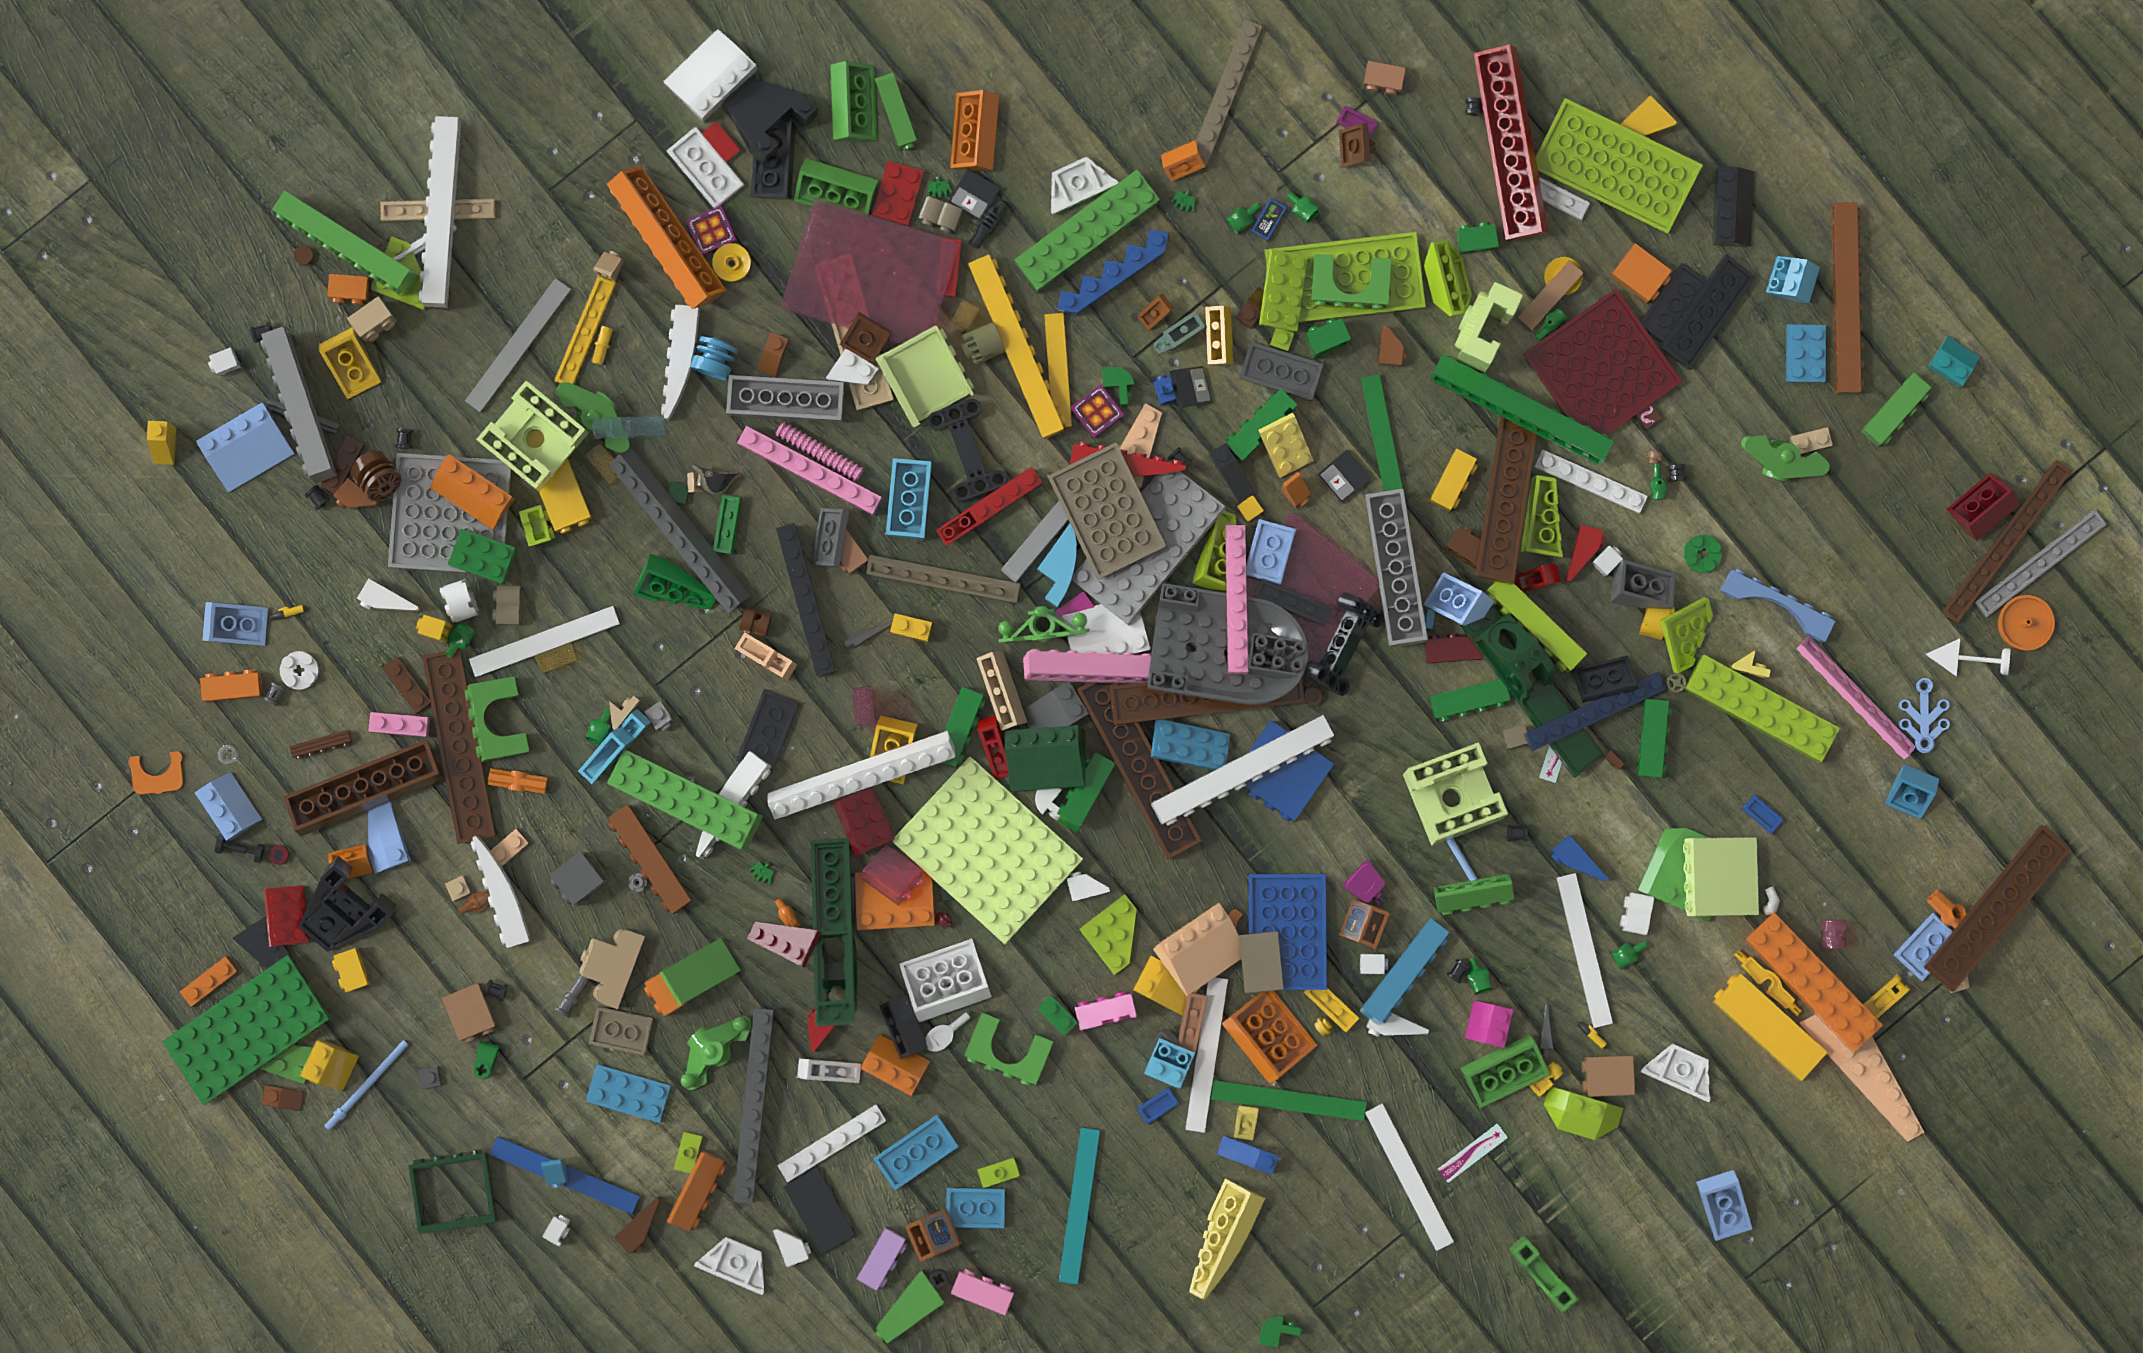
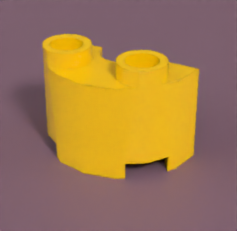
[1639,607,1675,640]

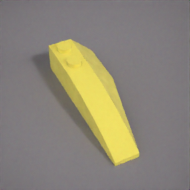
[1189,1179,1265,1300]

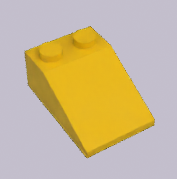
[319,327,381,399]
[870,715,918,784]
[1133,956,1198,1016]

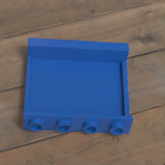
[1240,720,1334,822]

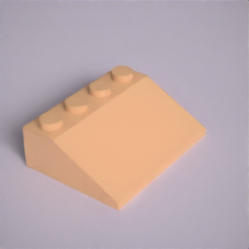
[1153,903,1241,996]

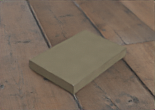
[1239,931,1283,993]
[589,1006,654,1056]

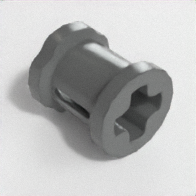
[262,682,287,706]

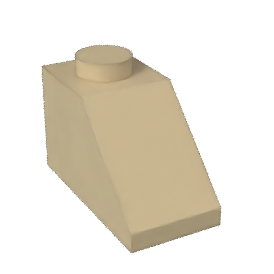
[593,251,624,282]

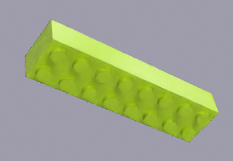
[1684,655,1840,763]

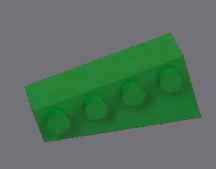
[1226,389,1297,463]

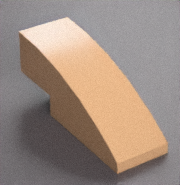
[735,632,797,681]

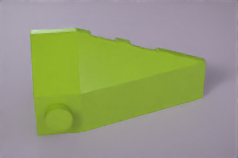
[1193,510,1236,591]

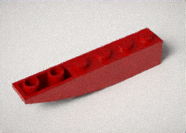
[1070,441,1188,477]
[936,467,1043,546]

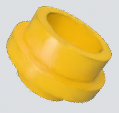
[1314,1017,1332,1036]

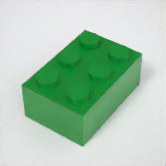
[448,529,518,586]

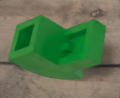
[1102,367,1134,407]
[1258,1315,1301,1348]

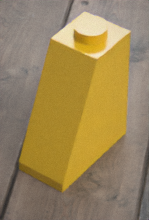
[1621,95,1677,137]
[147,421,177,465]

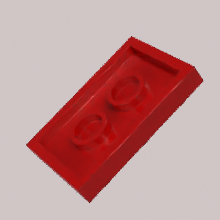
[872,161,924,227]
[264,885,309,947]

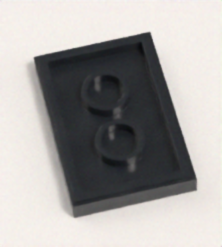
[1572,655,1638,703]

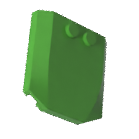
[1637,828,1711,922]

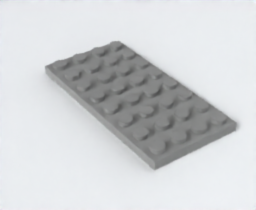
[1071,461,1226,626]

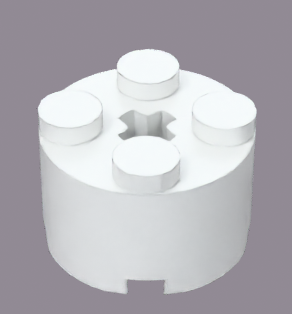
[440,579,478,622]

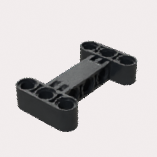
[928,399,1007,502]
[1304,592,1384,696]

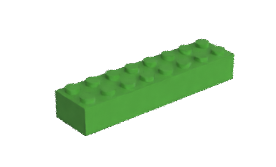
[1014,170,1160,293]
[272,190,419,295]
[607,749,763,851]

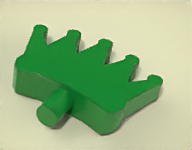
[927,177,952,199]
[1170,190,1195,212]
[749,861,774,884]

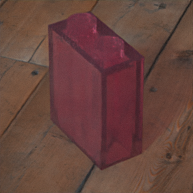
[852,686,877,729]
[862,844,923,905]

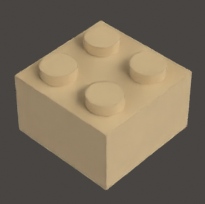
[347,296,397,342]

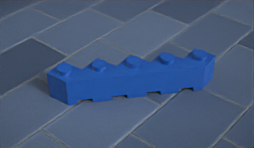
[1058,229,1168,316]

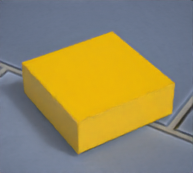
[1237,495,1264,522]

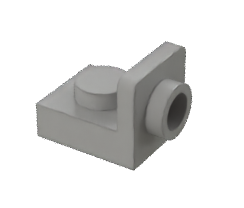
[645,701,673,732]

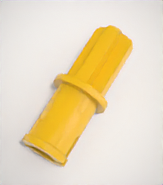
[592,326,613,365]

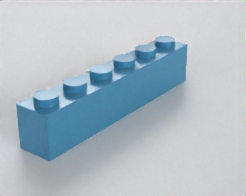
[1360,919,1449,1025]

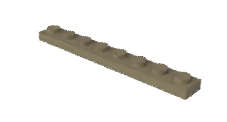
[1196,19,1262,167]
[866,555,1020,603]

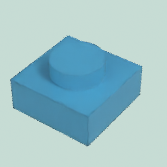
[1423,609,1435,630]

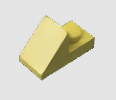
[1729,651,1771,679]
[1234,1106,1258,1140]

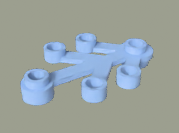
[1898,678,1950,753]

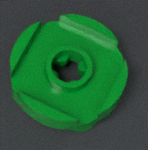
[1683,535,1722,573]

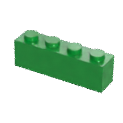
[1429,679,1510,722]
[943,687,986,767]
[1637,699,1672,779]
[1057,752,1115,832]

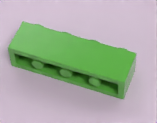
[1860,373,1931,447]

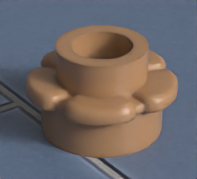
[1645,451,1663,464]

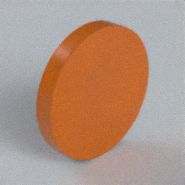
[1998,595,2055,651]

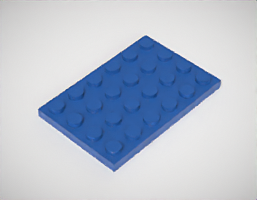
[1248,874,1327,990]

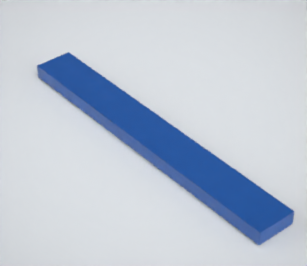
[490,1137,640,1214]

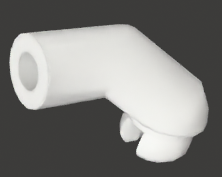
[1763,886,1780,915]

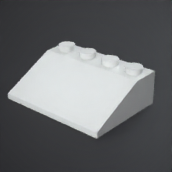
[664,29,758,122]
[1062,604,1150,655]
[899,939,992,1022]

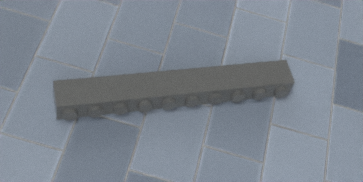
[609,448,751,614]
[733,1008,775,1204]

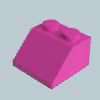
[1465,1000,1513,1048]

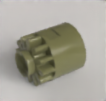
[961,322,1006,365]

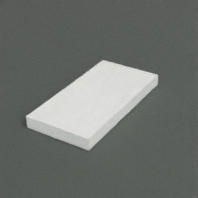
[667,127,745,208]

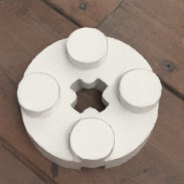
[280,651,319,690]

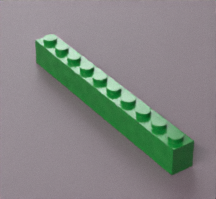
[1430,354,1614,467]

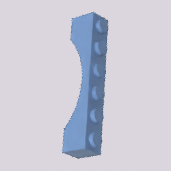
[1719,569,1835,643]

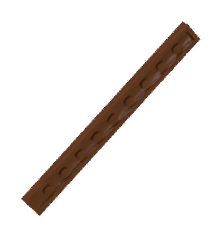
[1941,460,2072,624]

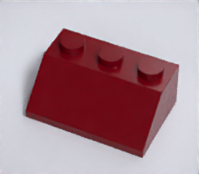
[1946,473,2020,541]

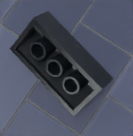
[1712,166,1754,247]

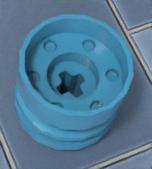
[690,336,739,381]

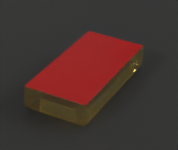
[702,121,740,163]

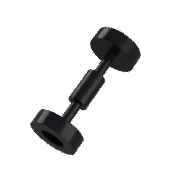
[214,834,265,863]

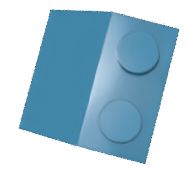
[1885,764,1939,819]

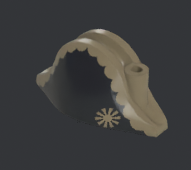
[692,465,741,495]

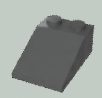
[1611,559,1676,609]
[1023,681,1089,729]

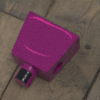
[1341,859,1388,906]

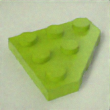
[370,236,426,311]
[1660,597,1713,673]
[1079,894,1137,975]

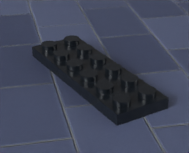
[1659,254,1755,370]

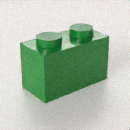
[1456,222,1499,255]
[1037,995,1078,1036]

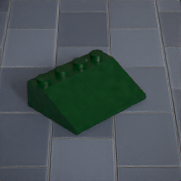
[1005,725,1085,792]

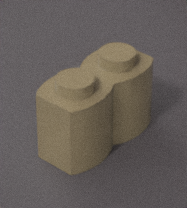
[919,196,963,234]
[492,586,522,626]

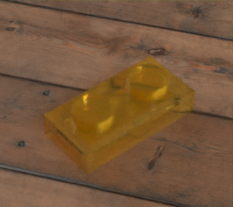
[585,443,618,485]
[535,642,578,674]

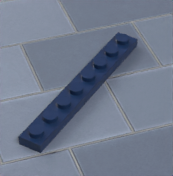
[1524,672,1667,751]

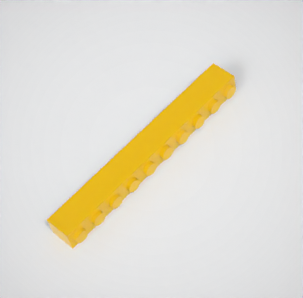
[968,255,1066,440]

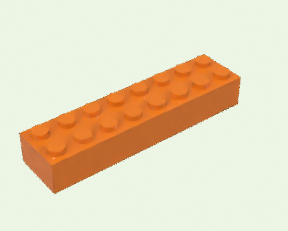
[607,166,727,309]
[1744,913,1883,1053]

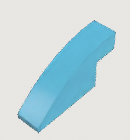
[1037,524,1076,608]
[578,709,651,784]

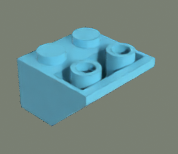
[1766,256,1820,303]
[1144,1038,1195,1089]

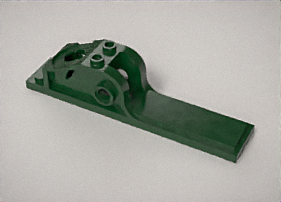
[1459,604,1604,778]
[811,838,858,1027]

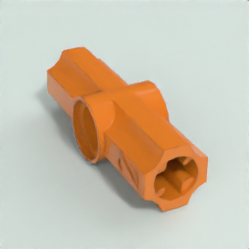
[488,769,548,794]
[1927,889,1966,928]

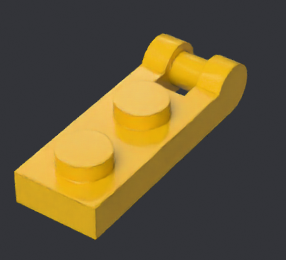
[1863,974,1910,1019]

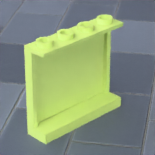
[875,325,974,428]
[1683,838,1759,916]

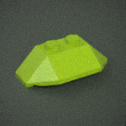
[1424,240,1472,316]
[1544,1087,1623,1140]

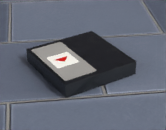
[948,169,1000,221]
[1169,366,1212,409]
[1317,450,1372,503]

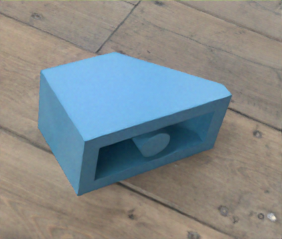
[541,1158,568,1188]

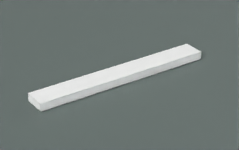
[469,606,620,677]
[1556,873,1613,1028]
[1185,978,1228,1133]
[1365,1104,1453,1251]

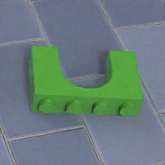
[1311,254,1391,310]
[465,676,529,762]
[964,1012,1054,1087]
[1508,1236,1578,1312]

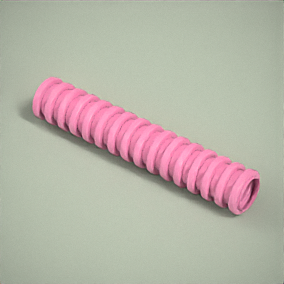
[776,421,864,482]

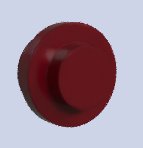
[935,912,952,929]

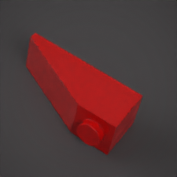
[1565,525,1605,583]
[977,715,1009,779]

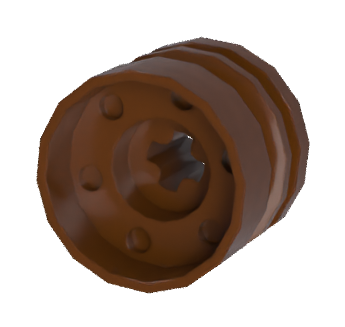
[350,450,402,502]

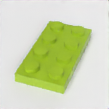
[1259,249,1308,332]

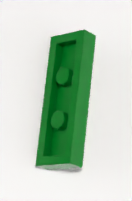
[713,495,742,555]

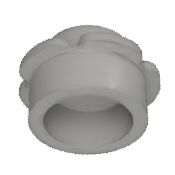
[628,873,647,892]

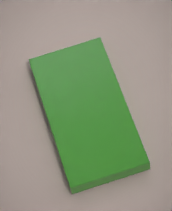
[660,938,740,1006]

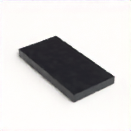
[1640,263,1706,342]
[736,689,800,774]
[784,1167,855,1254]

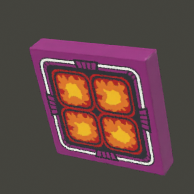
[686,205,737,255]
[1070,385,1124,438]

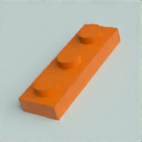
[180,956,238,1007]

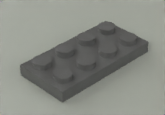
[1239,341,1323,401]

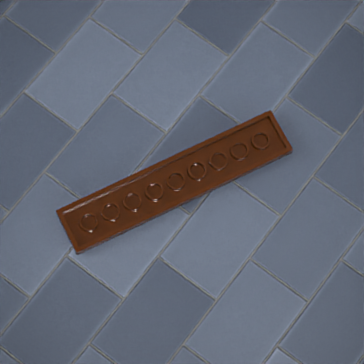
[1475,416,1537,585]
[422,648,496,844]
[1109,678,1305,725]
[1923,825,2071,992]

